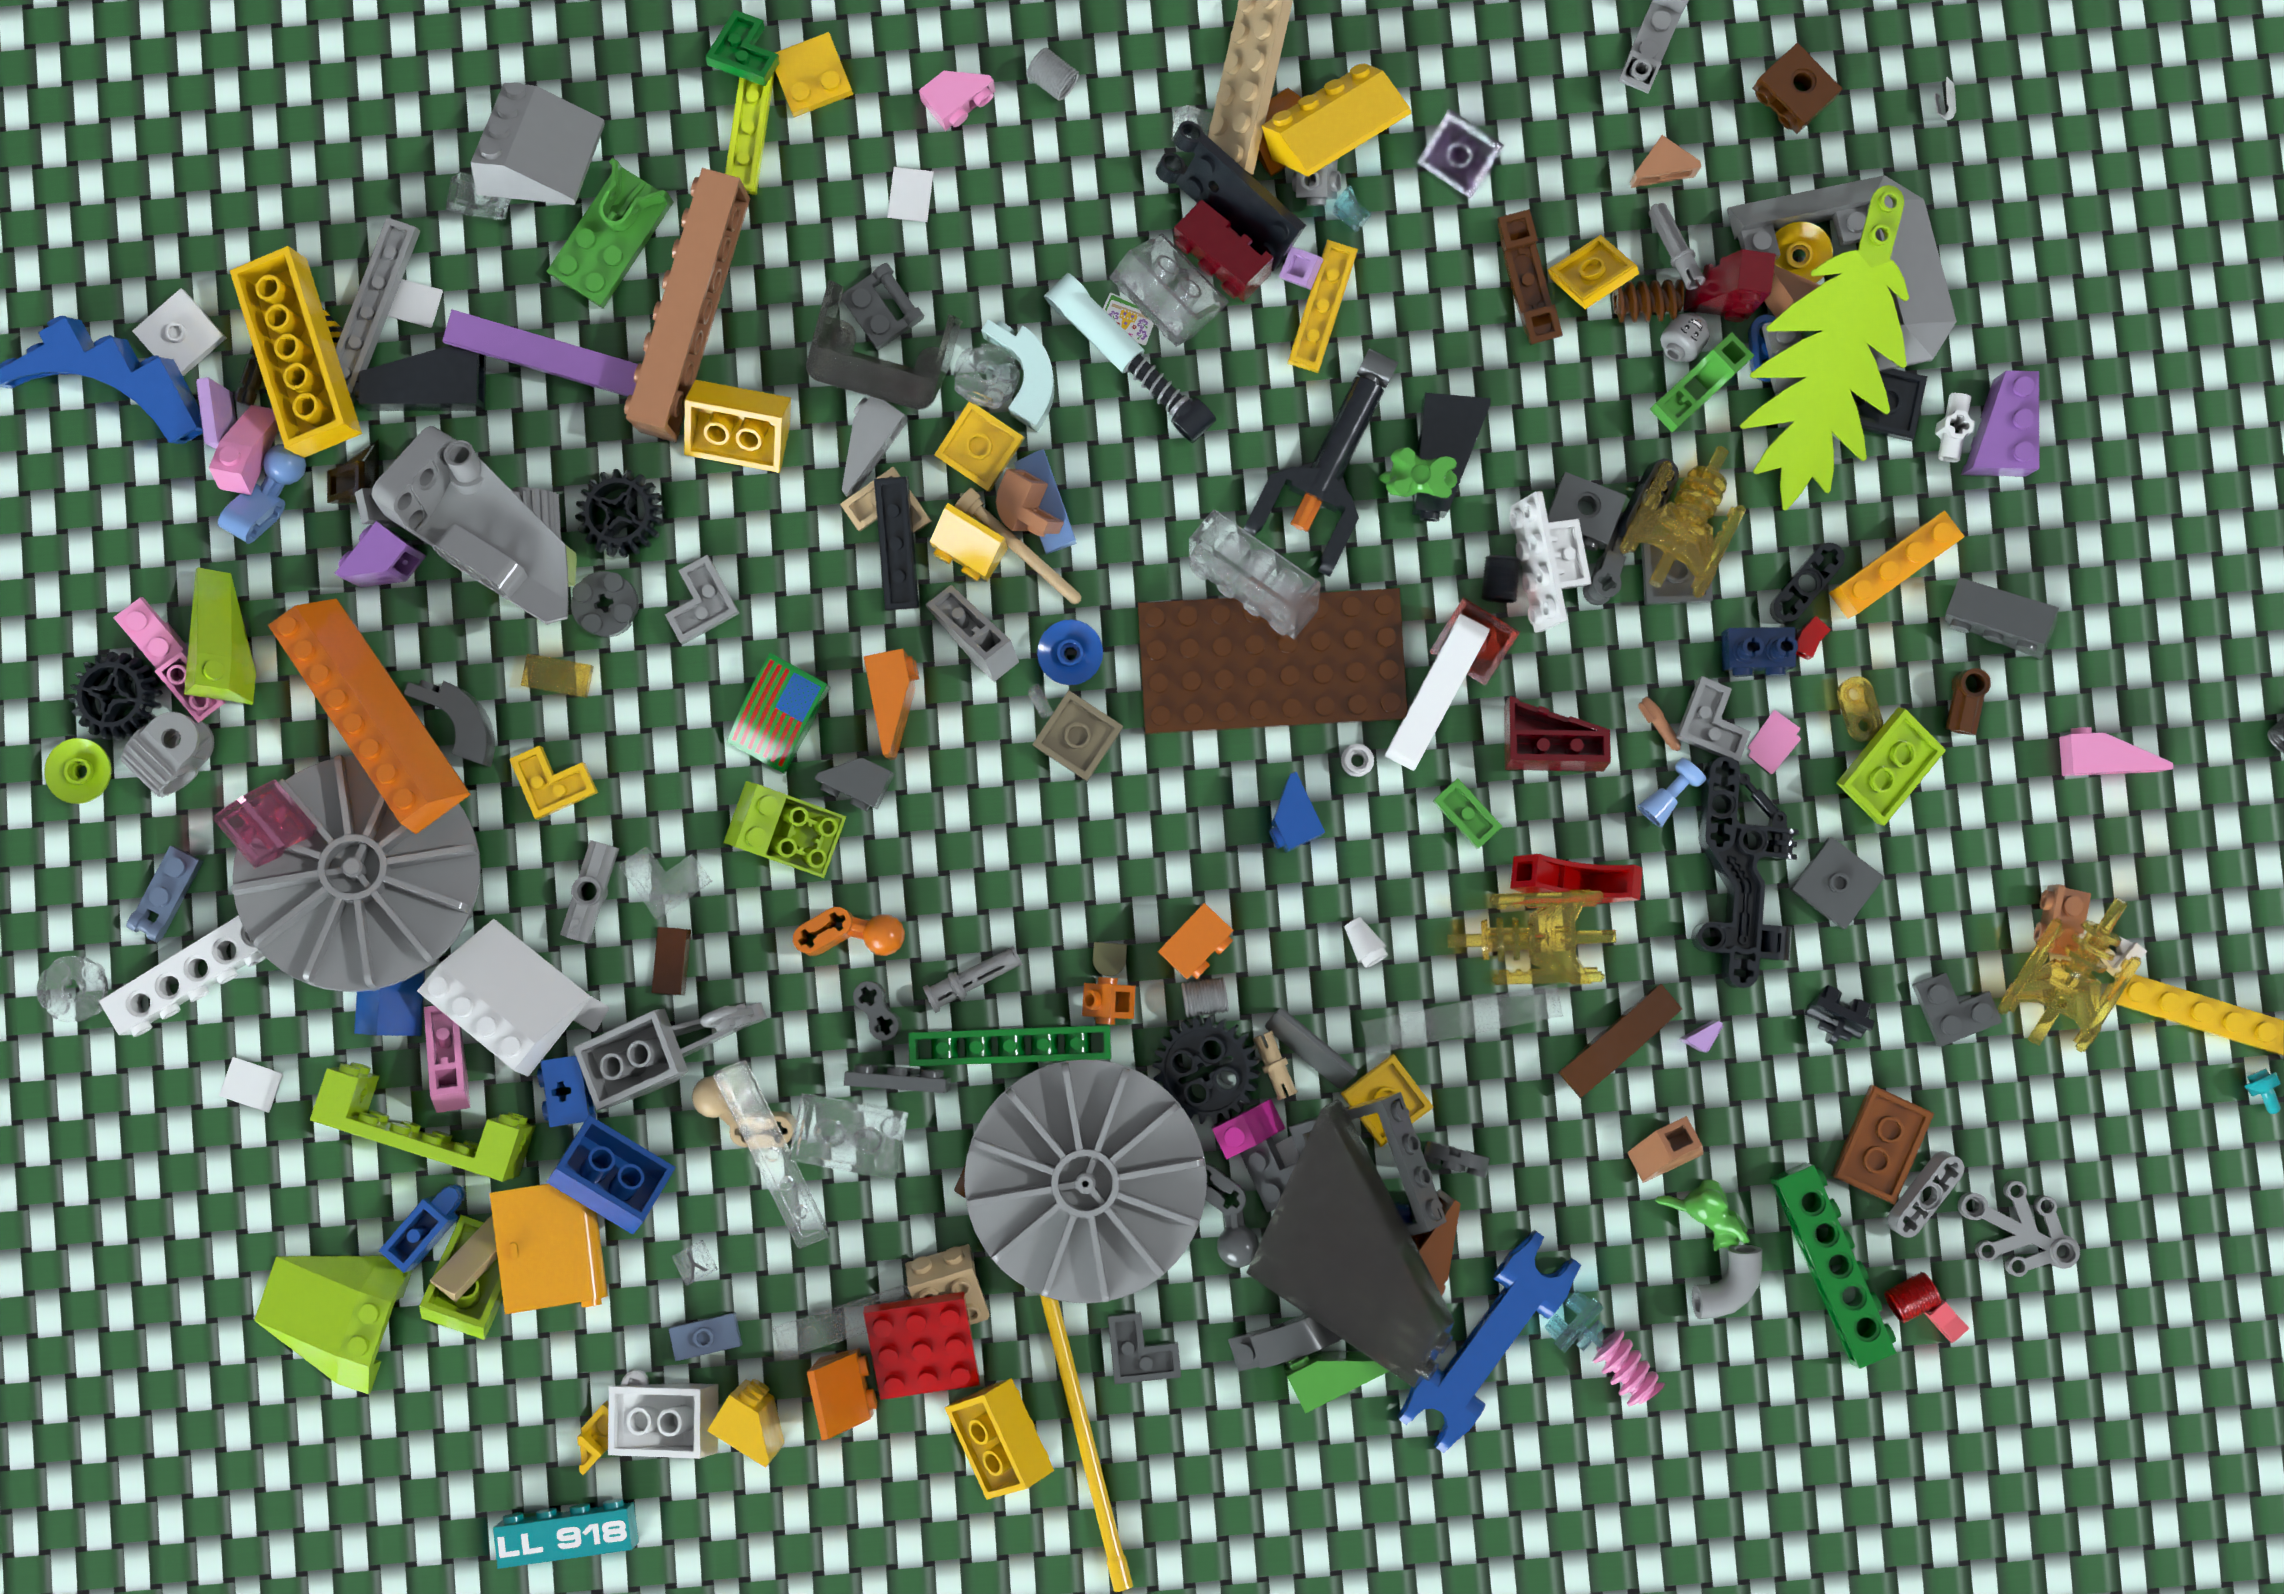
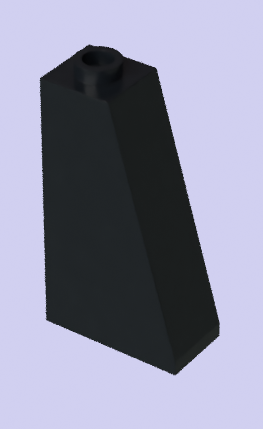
[355,345,486,411]
[1412,392,1491,522]

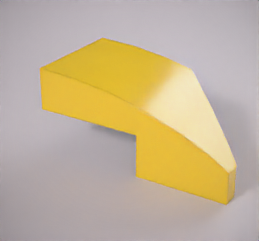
[577,1401,609,1475]

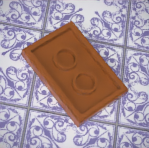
[1831,1085,1934,1205]

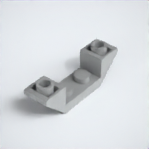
[1618,0,1689,94]

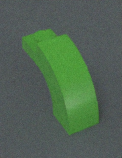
[1650,332,1755,433]

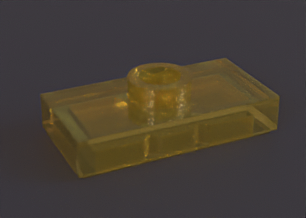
[521,654,594,698]

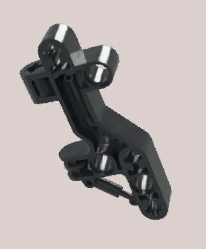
[1691,756,1799,988]

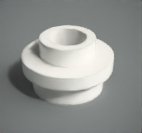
[1341,744,1374,777]

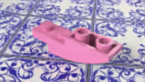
[113,597,226,723]

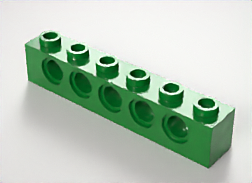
[909,1025,1112,1067]
[1769,1162,1897,1369]

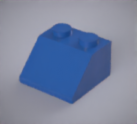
[1269,772,1325,853]

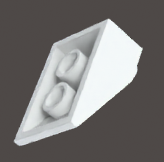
[608,1383,718,1459]

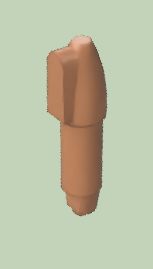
[1638,697,1681,751]

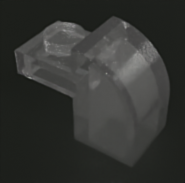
[446,172,511,220]

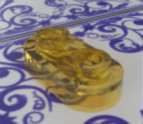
[1837,676,1883,742]

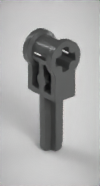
[1583,512,1634,606]

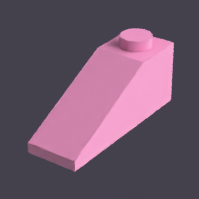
[209,405,279,495]
[2059,727,2173,776]
[424,1006,470,1113]

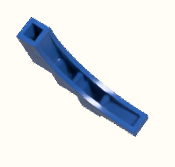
[0,316,203,444]

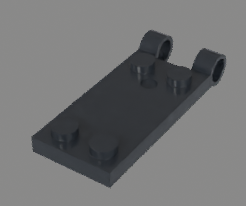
[1156,121,1306,271]

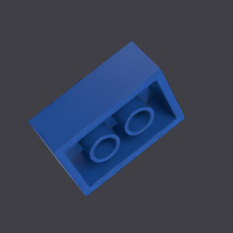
[546,1115,676,1234]

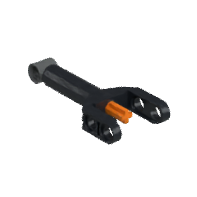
[1242,348,1399,577]

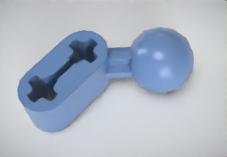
[218,444,307,544]

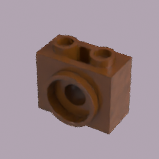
[1752,42,1842,134]

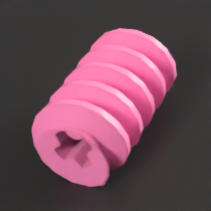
[1593,1329,1665,1406]

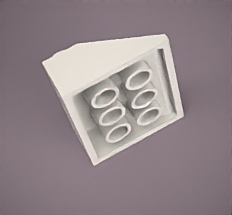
[417,919,591,1076]

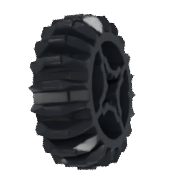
[575,469,665,558]
[69,652,164,741]

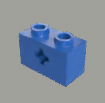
[537,1056,597,1127]

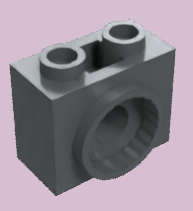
[1547,472,1627,551]

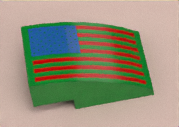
[727,653,831,774]

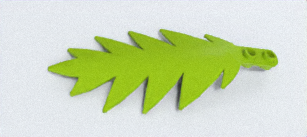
[1740,185,1909,510]

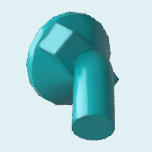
[2244,1068,2281,1114]

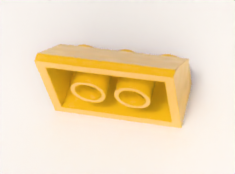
[684,380,791,473]
[945,1378,1054,1500]
[707,1379,784,1468]

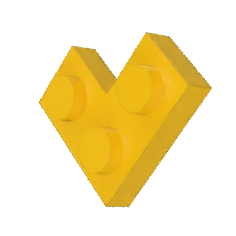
[509,746,598,820]

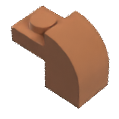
[996,469,1064,537]

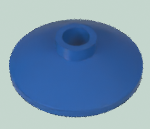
[1037,620,1103,685]

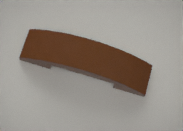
[1497,209,1563,345]

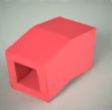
[1924,1299,1970,1343]

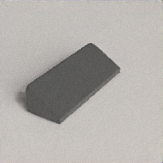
[1265,1008,1358,1089]

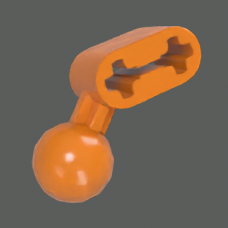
[793,907,905,956]

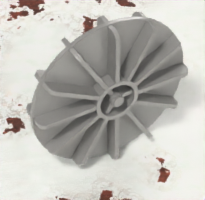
[231,755,481,992]
[964,1060,1207,1303]

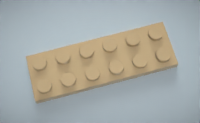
[1208,0,1293,175]

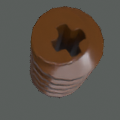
[1612,279,1684,323]

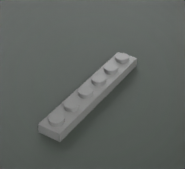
[335,217,420,404]

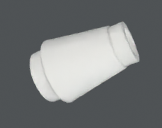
[1344,917,1388,968]

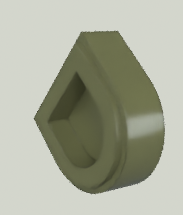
[1093,942,1127,976]

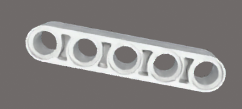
[1384,614,1490,771]

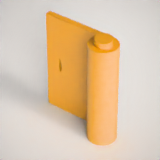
[489,1184,608,1315]

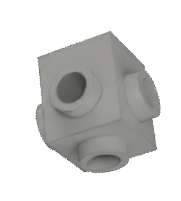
[1292,159,1341,206]

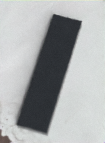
[874,476,919,610]

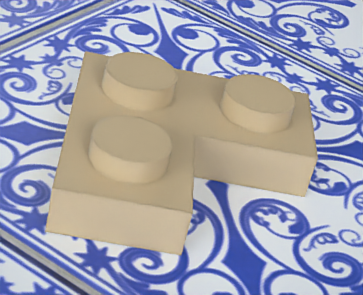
[840,467,932,534]

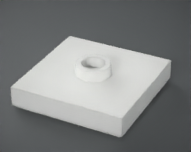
[132,288,227,376]

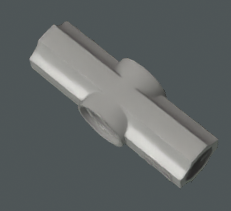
[560,840,619,943]

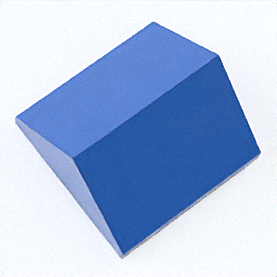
[354,970,425,1036]

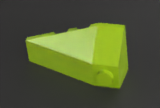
[184,567,256,705]

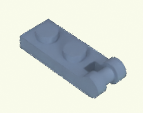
[126,846,204,943]

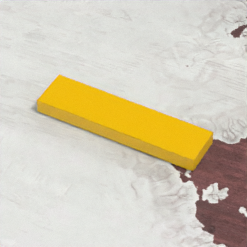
[1287,239,1358,373]

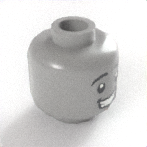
[1660,313,1710,362]

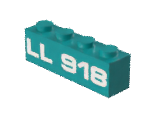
[493,1498,639,1569]

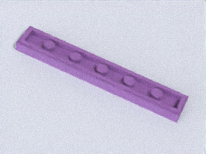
[443,309,638,397]

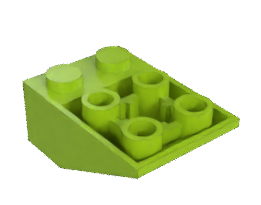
[723,781,846,878]

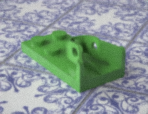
[546,158,674,309]

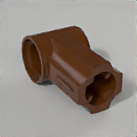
[1945,668,1991,736]

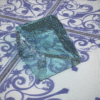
[1333,185,1371,232]

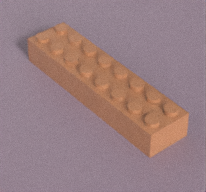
[624,168,750,443]

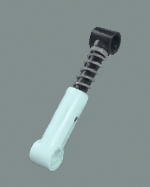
[1044,273,1217,443]

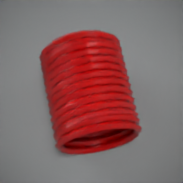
[1884,1271,1941,1323]

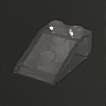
[788,1093,908,1179]

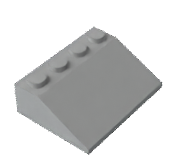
[471,82,605,205]

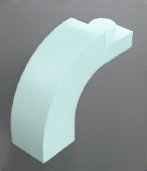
[981,319,1054,432]

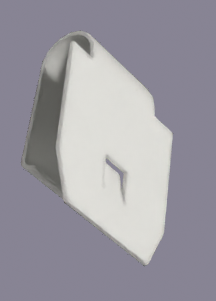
[1934,77,1956,120]

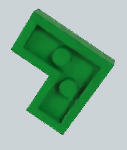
[705,10,780,86]

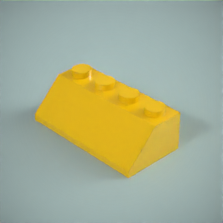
[1261,63,1411,177]

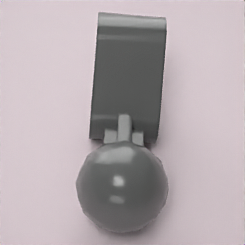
[1205,1163,1259,1268]

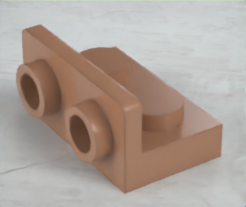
[2034,884,2091,958]

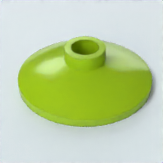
[44,738,112,804]

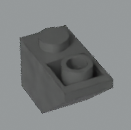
[815,757,895,811]

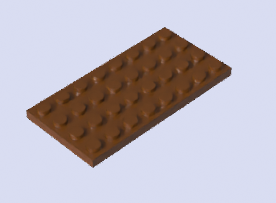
[1138,588,1407,734]

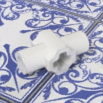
[1935,393,1975,462]

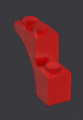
[1510,854,1643,905]

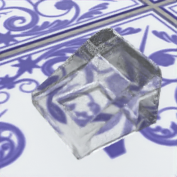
[1171,105,1213,141]

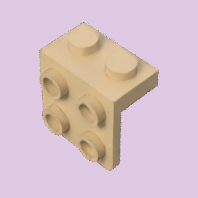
[905,1244,989,1325]

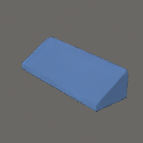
[1014,449,1077,554]

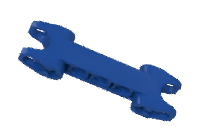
[1397,1230,1581,1453]

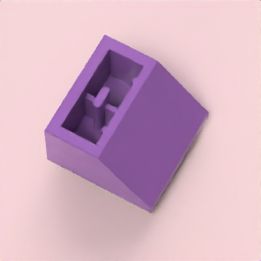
[335,521,426,588]

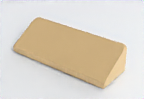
[430,1215,498,1303]

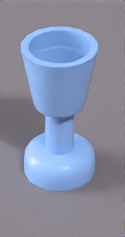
[1637,757,1706,828]

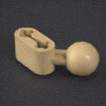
[692,1076,797,1147]

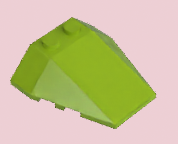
[254,1255,412,1394]

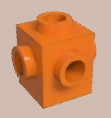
[1082,977,1136,1025]

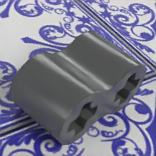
[853,981,902,1041]

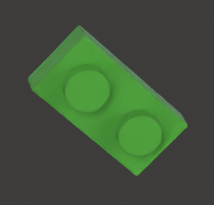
[1433,778,1503,849]

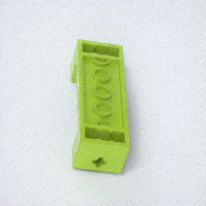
[310,1062,536,1182]

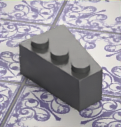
[1945,577,2059,660]

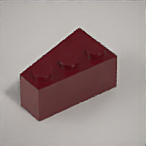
[1174,199,1273,303]
[1504,696,1611,772]

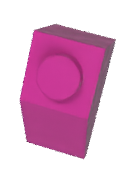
[1211,1098,1285,1160]

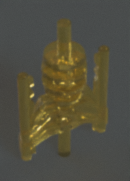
[1619,446,1746,598]
[1447,889,1616,985]
[1997,898,2142,1052]

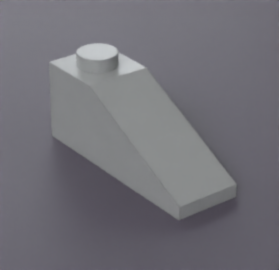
[842,392,908,498]
[926,585,1019,682]

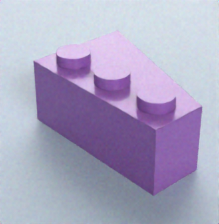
[1961,371,2039,477]

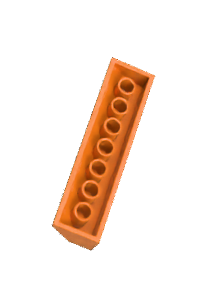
[268,599,471,834]

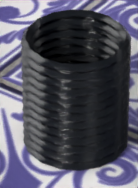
[1481,555,1521,603]

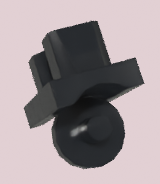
[1805,985,1875,1045]

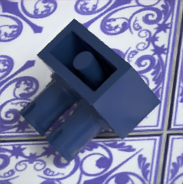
[1721,627,1798,677]

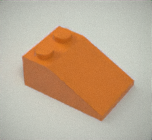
[863,649,919,760]
[807,1348,877,1441]

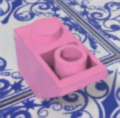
[919,71,996,131]

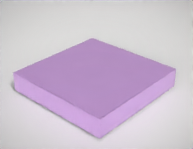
[196,377,237,449]

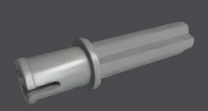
[1648,203,1706,290]

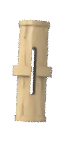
[1253,1031,1298,1100]

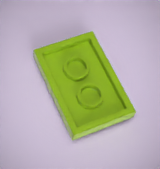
[1836,707,1946,826]

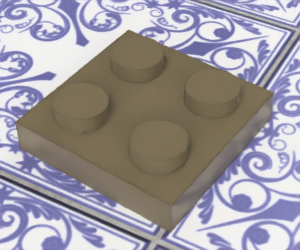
[1032,690,1124,782]

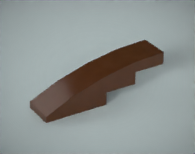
[1558,984,1682,1098]

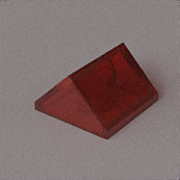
[1429,597,1520,686]

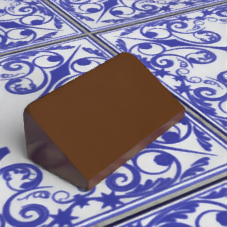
[651,927,691,995]

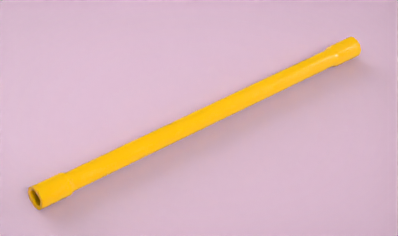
[1040,1295,1133,1592]

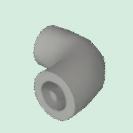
[1692,1245,1762,1319]

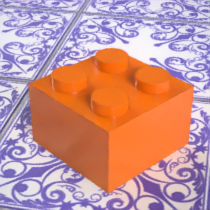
[1158,903,1234,980]

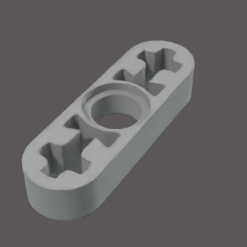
[1888,1151,1964,1238]

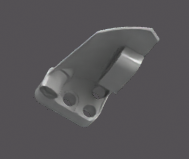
[372,426,568,625]

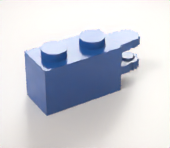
[379,1184,467,1273]

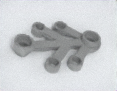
[1958,1180,2080,1277]

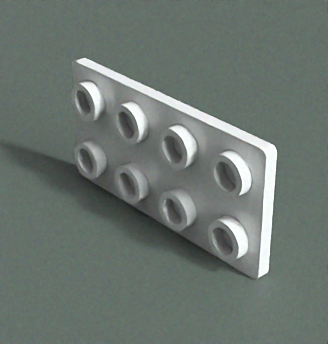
[1509,491,1591,633]

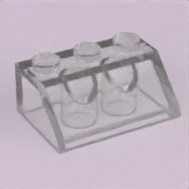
[1109,233,1229,347]

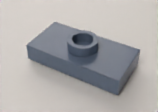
[668,1312,743,1362]

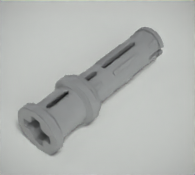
[923,946,1023,1013]

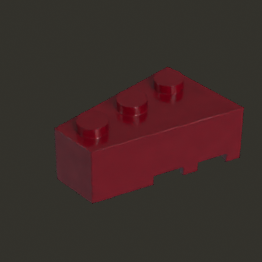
[1683,249,1776,322]

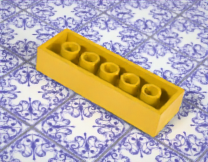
[229,246,362,458]

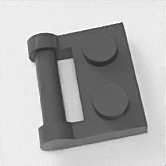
[840,263,925,351]

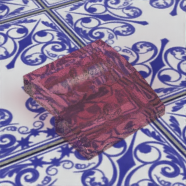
[213,779,317,869]

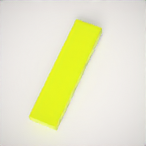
[725,71,775,195]

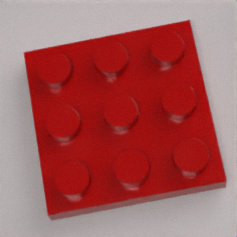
[863,1292,980,1400]

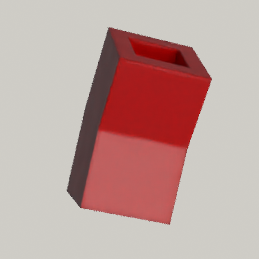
[1795,616,1831,660]

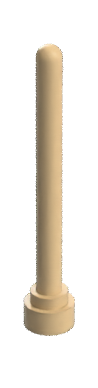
[954,488,1081,604]

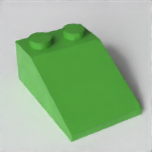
[1284,1351,1397,1414]

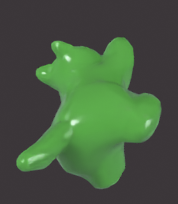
[1378,447,1457,498]
[1655,1179,1750,1251]

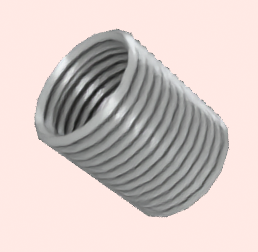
[1026,48,1079,101]
[1181,977,1229,1018]

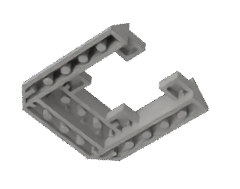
[1727,175,1957,393]

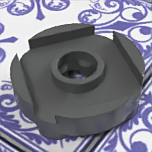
[571,571,639,638]
[1422,1140,1490,1178]

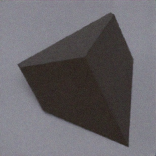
[327,439,379,504]

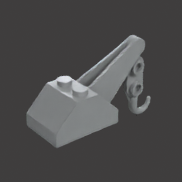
[573,1002,767,1110]

